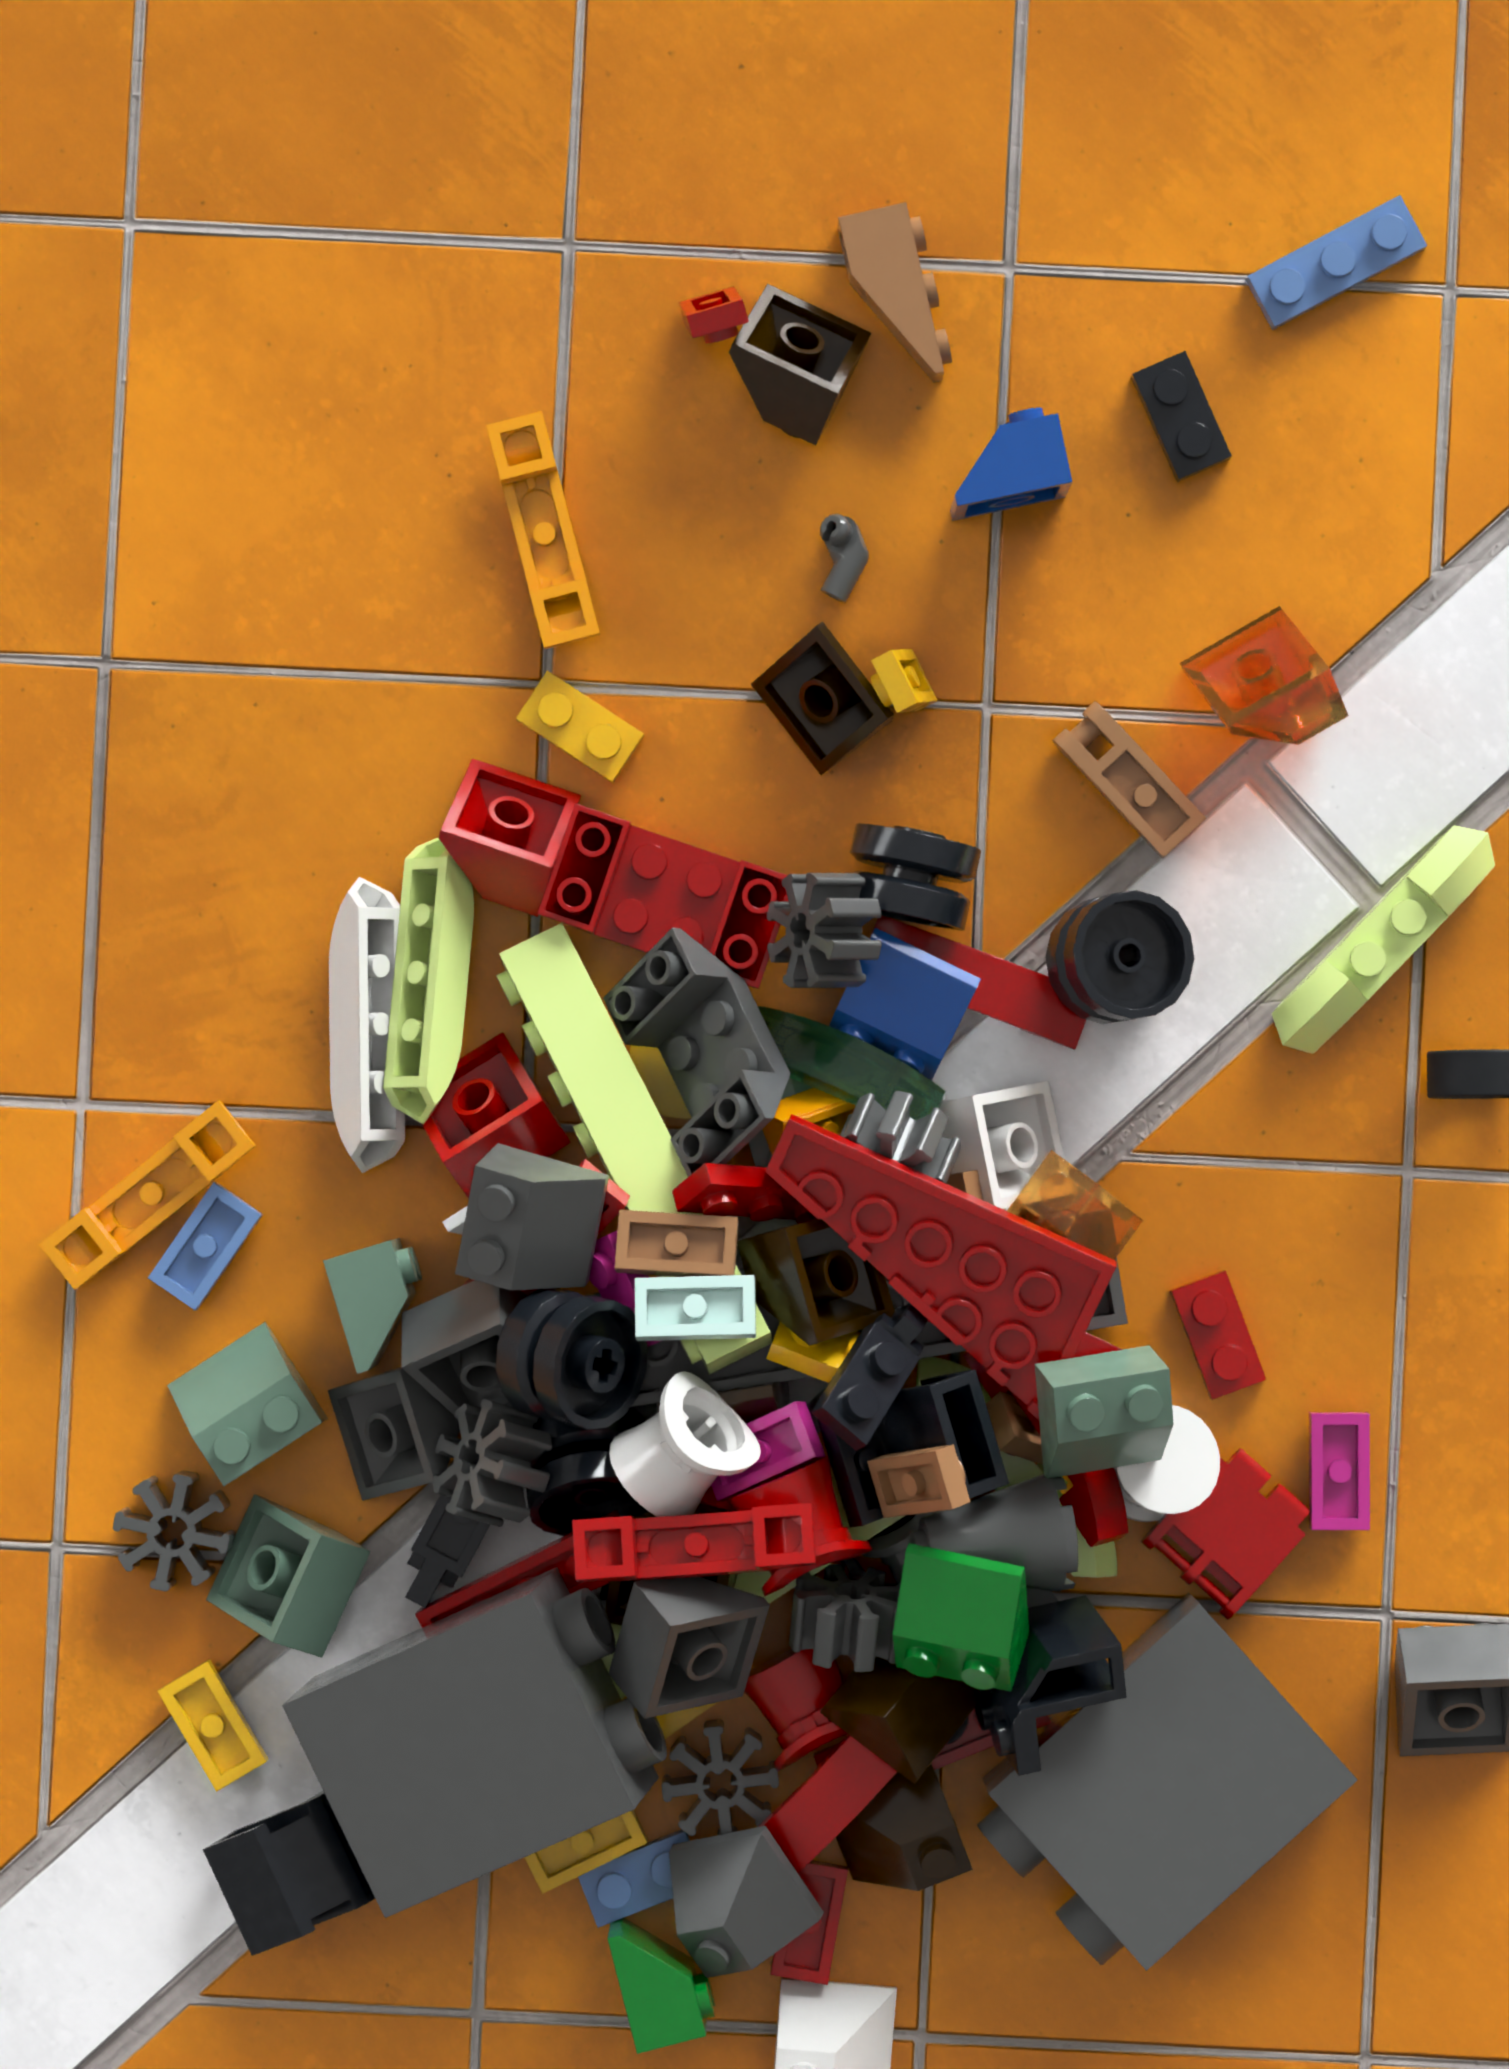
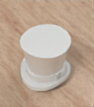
[609,1371,761,1517]
[1114,1405,1220,1522]

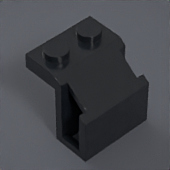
[817,1369,1009,1528]
[975,1595,1127,1776]
[203,1791,375,1956]

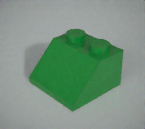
[893,1543,1029,1692]
[607,1918,715,2054]

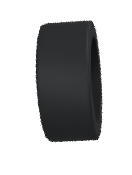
[1427,1049,1509,1099]

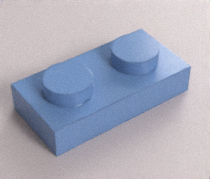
[148,1182,264,1311]
[578,1829,690,1928]

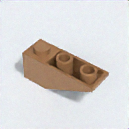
[837,202,952,383]

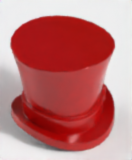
[727,1456,873,1597]
[744,1649,848,1772]

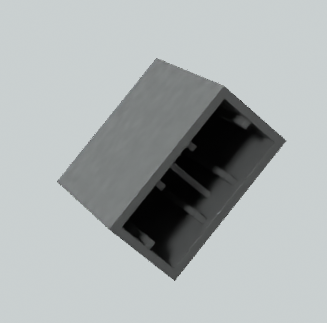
[282,1567,667,1918]
[977,1593,1358,1971]

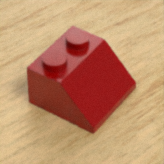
[421,1032,571,1199]

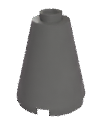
[909,1474,1078,1592]

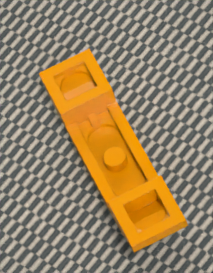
[486,411,600,649]
[39,1100,256,1290]

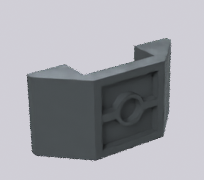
[603,928,791,1177]

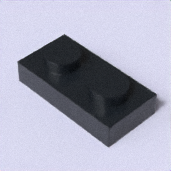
[1131,351,1232,482]

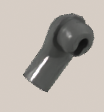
[820,514,869,603]

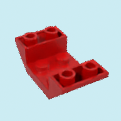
[537,803,789,989]

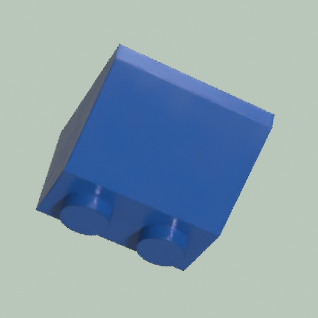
[950,408,1072,521]
[825,928,981,1086]

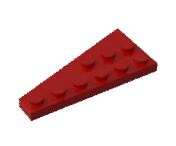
[765,1114,1117,1420]

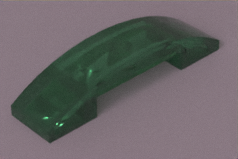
[758,1006,946,1121]

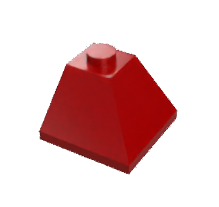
[438,758,581,917]

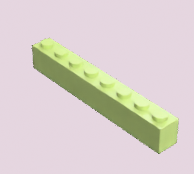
[496,923,772,1375]

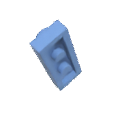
[1245,195,1427,330]

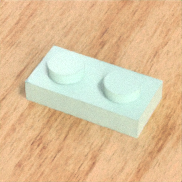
[635,1275,756,1341]

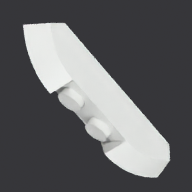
[329,877,405,1173]

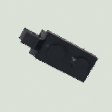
[812,1303,928,1451]
[405,1495,490,1608]

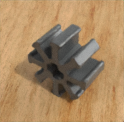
[767,872,882,988]
[840,1091,961,1184]
[432,1399,552,1527]
[113,1470,236,1591]
[789,1564,901,1672]
[662,1719,779,1836]

